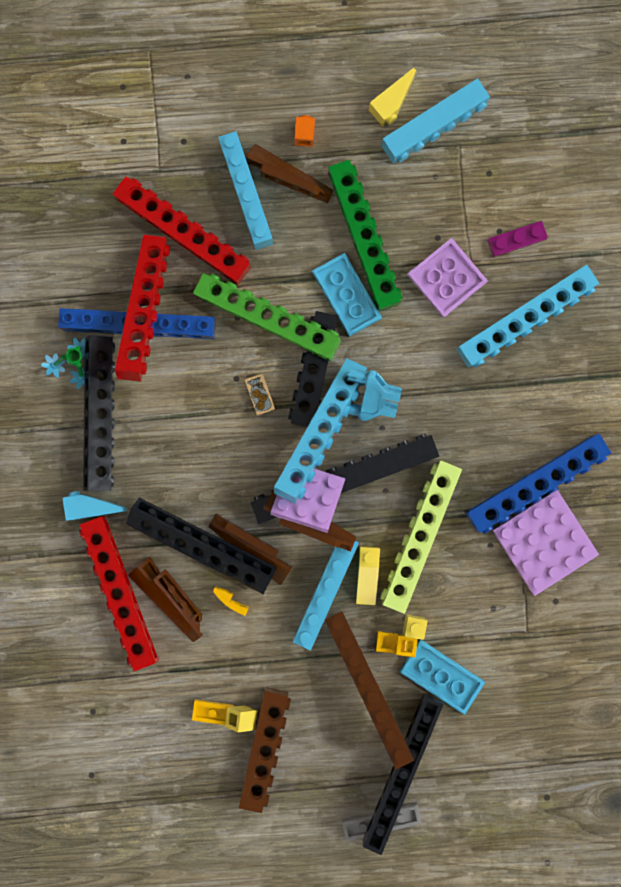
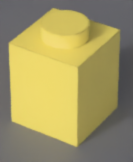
[402,614,427,640]
[225,705,258,732]

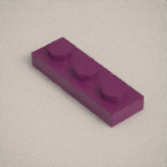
[487,221,548,258]

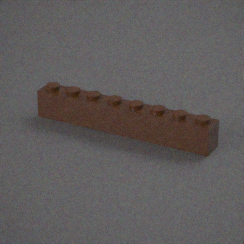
[325,611,414,769]

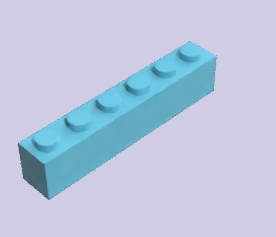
[381,78,490,164]
[218,131,273,250]
[293,540,359,651]

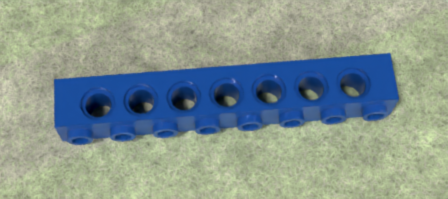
[58,308,216,340]
[465,433,611,534]

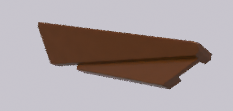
[246,144,333,204]
[263,490,356,552]
[209,514,292,585]
[128,557,202,642]

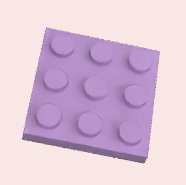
[407,238,488,318]
[271,465,345,533]

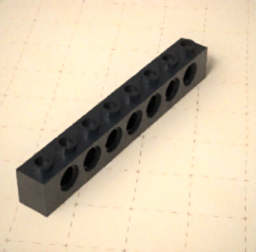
[83,335,115,491]
[125,497,277,594]
[362,693,444,855]

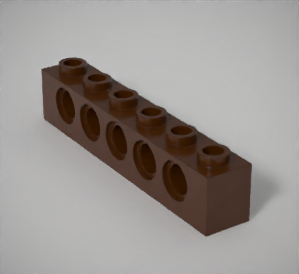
[239,687,291,813]

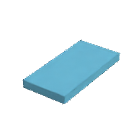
[312,253,382,337]
[399,639,485,715]

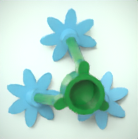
[41,338,85,389]

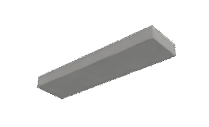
[341,803,422,841]

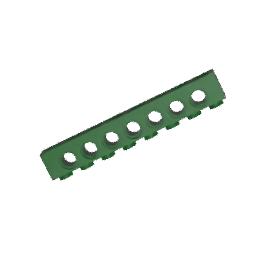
[328,159,403,312]

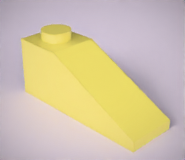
[369,68,416,127]
[356,546,380,605]

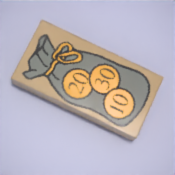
[245,373,275,416]

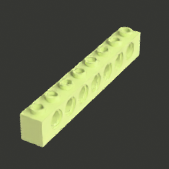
[380,461,462,614]

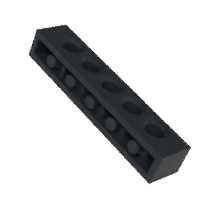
[288,311,338,428]

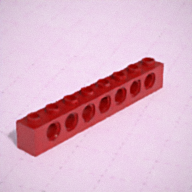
[113,176,251,286]
[115,234,170,382]
[79,516,159,672]

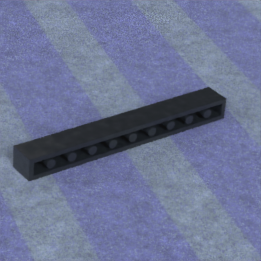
[250,433,440,524]

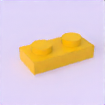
[192,699,234,725]

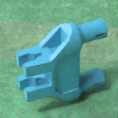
[348,368,402,421]

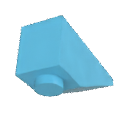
[63,491,127,521]

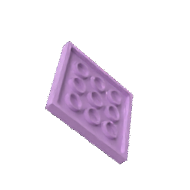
[492,490,599,596]

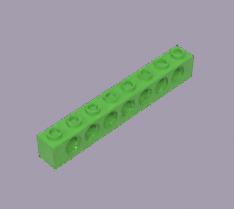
[193,273,341,362]

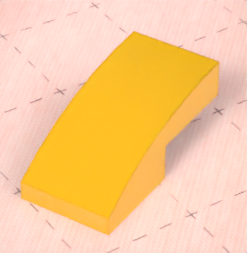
[213,586,249,616]
[375,631,418,657]

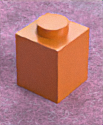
[295,115,315,147]

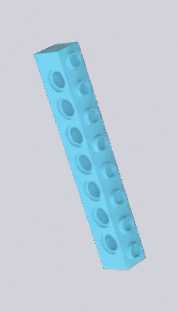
[456,265,600,368]
[274,358,367,504]

